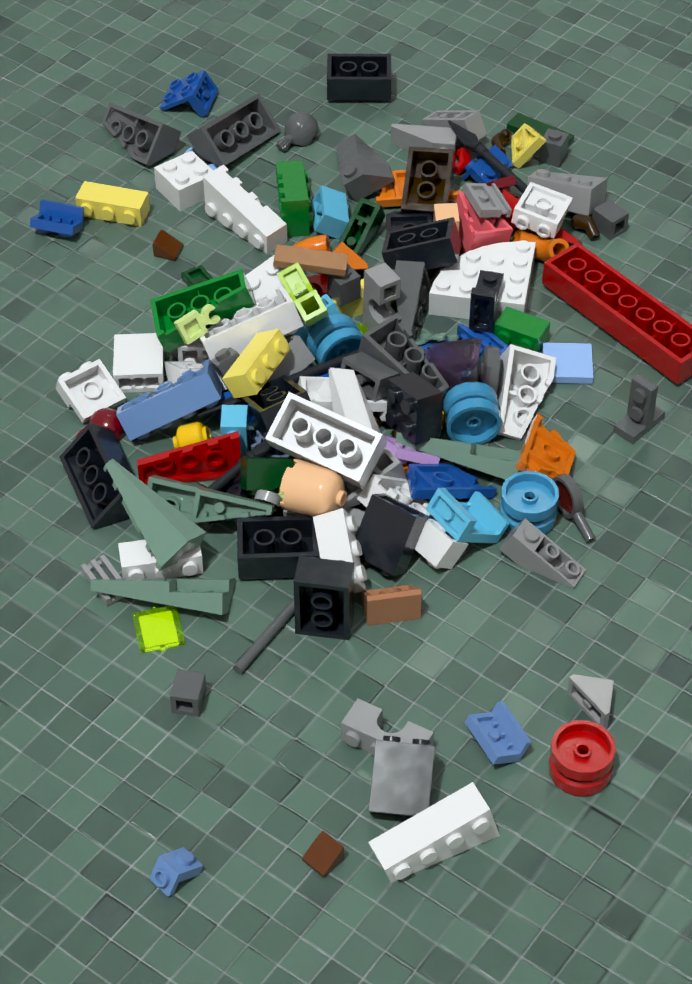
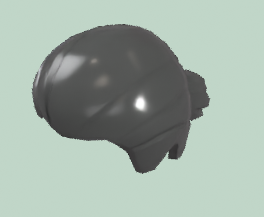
[276,112,319,152]

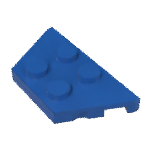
[406,464,497,500]

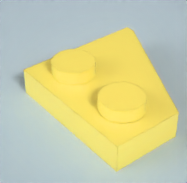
[511,123,546,168]

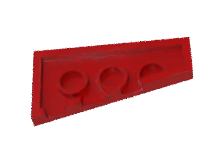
[137,431,241,485]

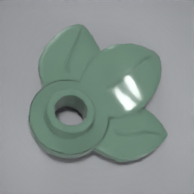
[415,332,459,346]

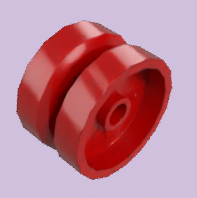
[548,720,616,796]

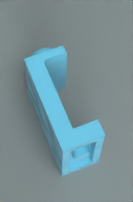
[426,488,510,543]

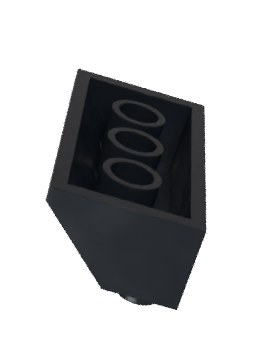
[59,422,134,530]

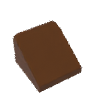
[153,230,183,261]
[302,831,344,878]

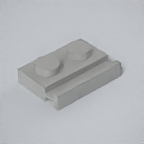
[463,183,512,219]

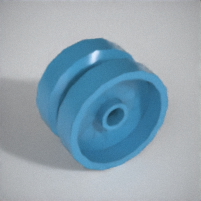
[307,314,363,364]
[443,382,502,444]
[500,471,559,534]

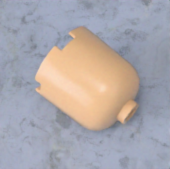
[279,459,347,517]

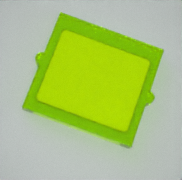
[132,606,185,653]

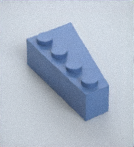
[116,359,223,441]

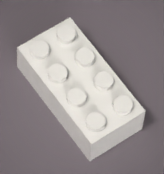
[265,392,387,489]

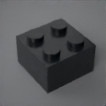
[385,372,443,445]

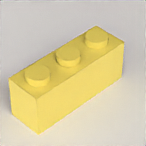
[75,181,150,227]
[222,329,291,398]

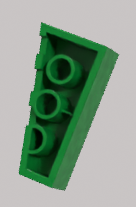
[276,160,314,237]
[150,269,255,354]

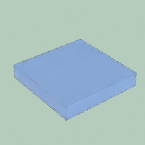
[542,343,593,384]

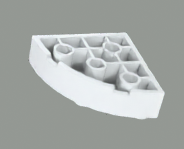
[428,240,536,322]

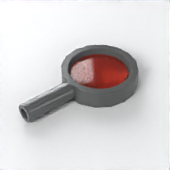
[552,474,596,543]

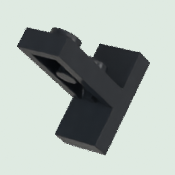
[469,270,504,333]

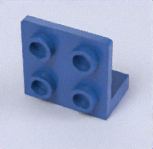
[159,70,219,117]

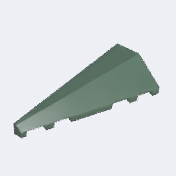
[395,432,522,480]
[103,459,206,571]
[147,475,275,523]
[91,578,235,615]

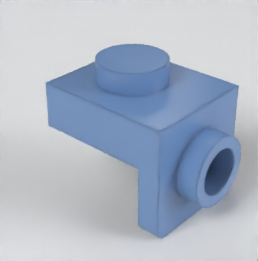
[150,847,203,896]

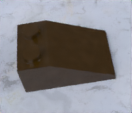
[401,146,456,213]

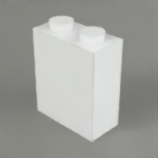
[113,333,165,393]

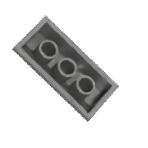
[187,93,281,167]

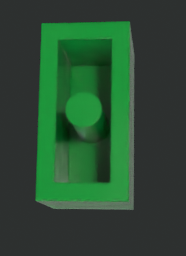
[494,306,550,353]

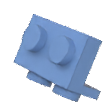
[464,701,531,765]

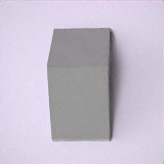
[567,674,614,729]

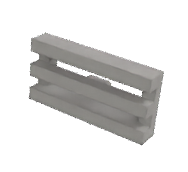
[81,555,125,606]

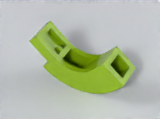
[277,262,329,328]

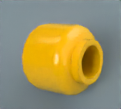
[173,422,212,449]

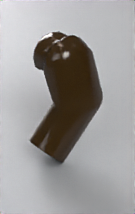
[491,129,512,154]
[571,214,600,240]

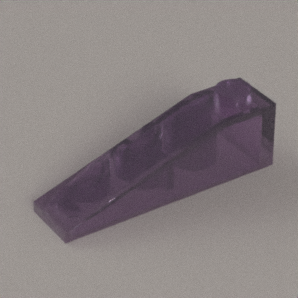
[424,338,482,391]

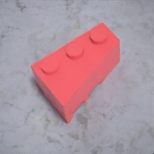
[455,192,513,252]

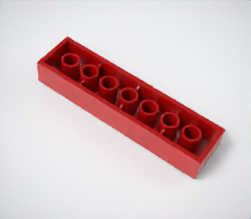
[542,242,692,385]

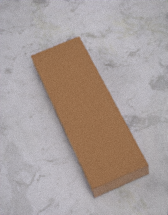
[273,244,348,276]

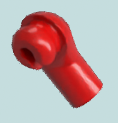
[454,147,472,175]

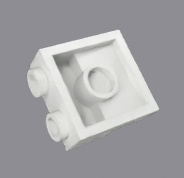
[511,182,573,238]
[56,359,126,423]

